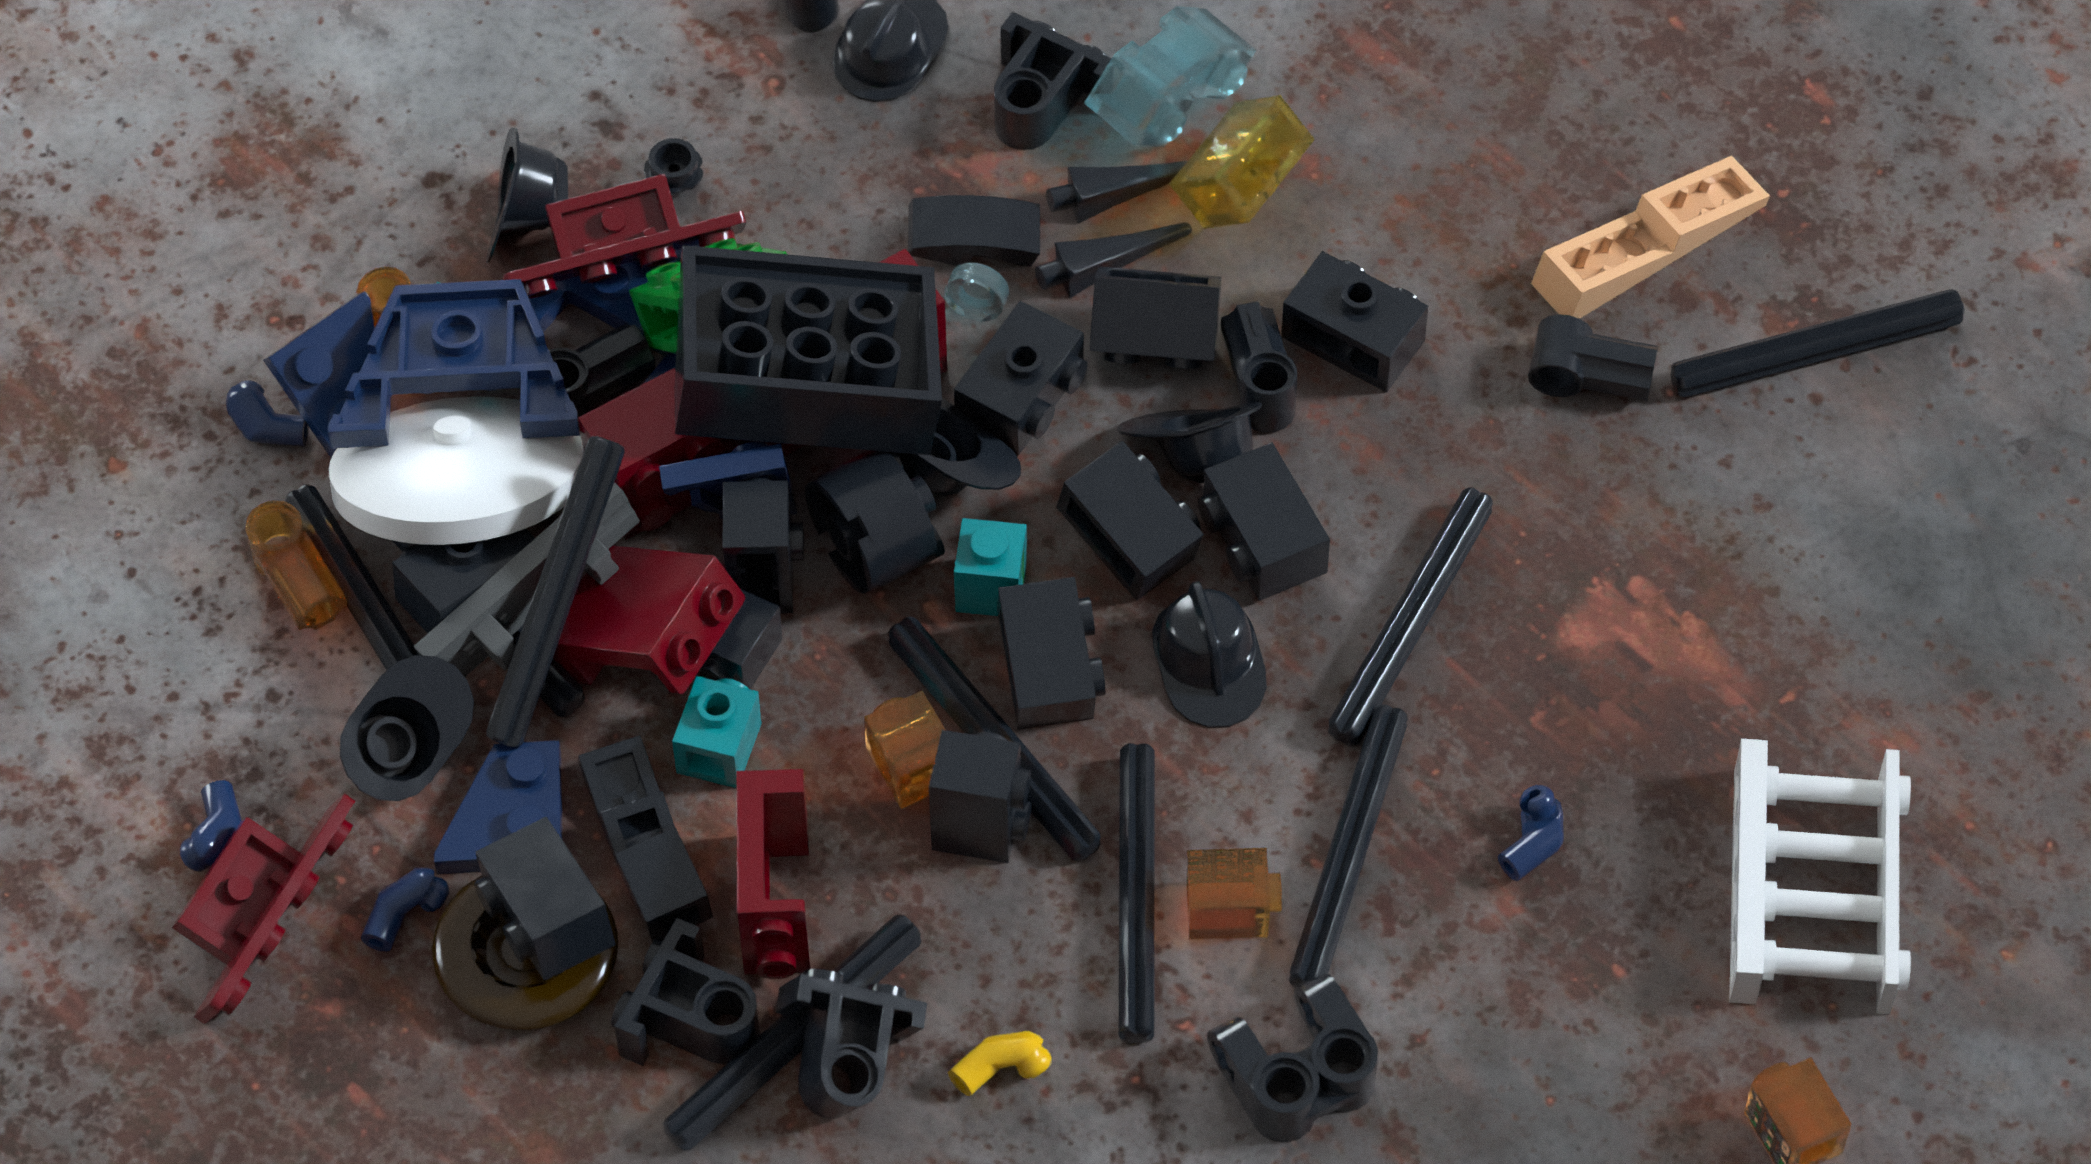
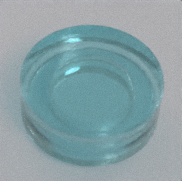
[944,263,1009,322]

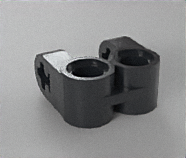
[1207,973,1378,1142]

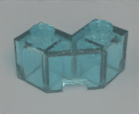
[1084,6,1256,147]

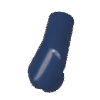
[226,380,309,447]
[180,780,242,872]
[1498,785,1564,881]
[360,868,449,952]

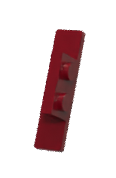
[503,174,747,300]
[172,793,355,1024]

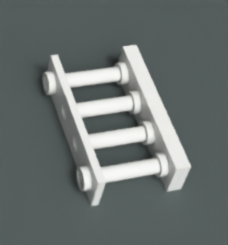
[1729,739,1911,1014]

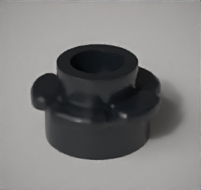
[644,138,703,195]

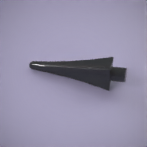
[1046,159,1207,224]
[1035,222,1192,299]

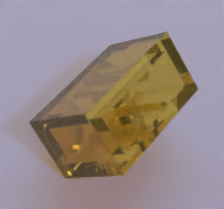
[1169,95,1315,229]

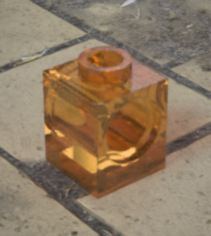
[864,691,945,809]

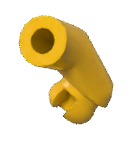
[948,1031,1052,1097]

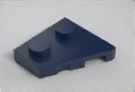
[263,291,375,458]
[659,442,798,519]
[434,740,563,874]

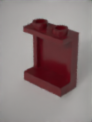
[553,545,745,694]
[736,769,810,979]

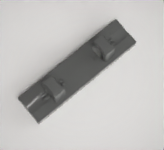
[414,483,640,677]

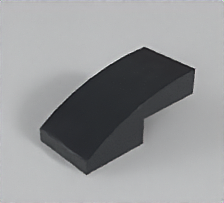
[908,195,1040,267]
[578,735,675,874]

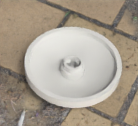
[329,397,584,545]

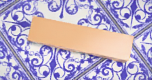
[1531,156,1770,319]

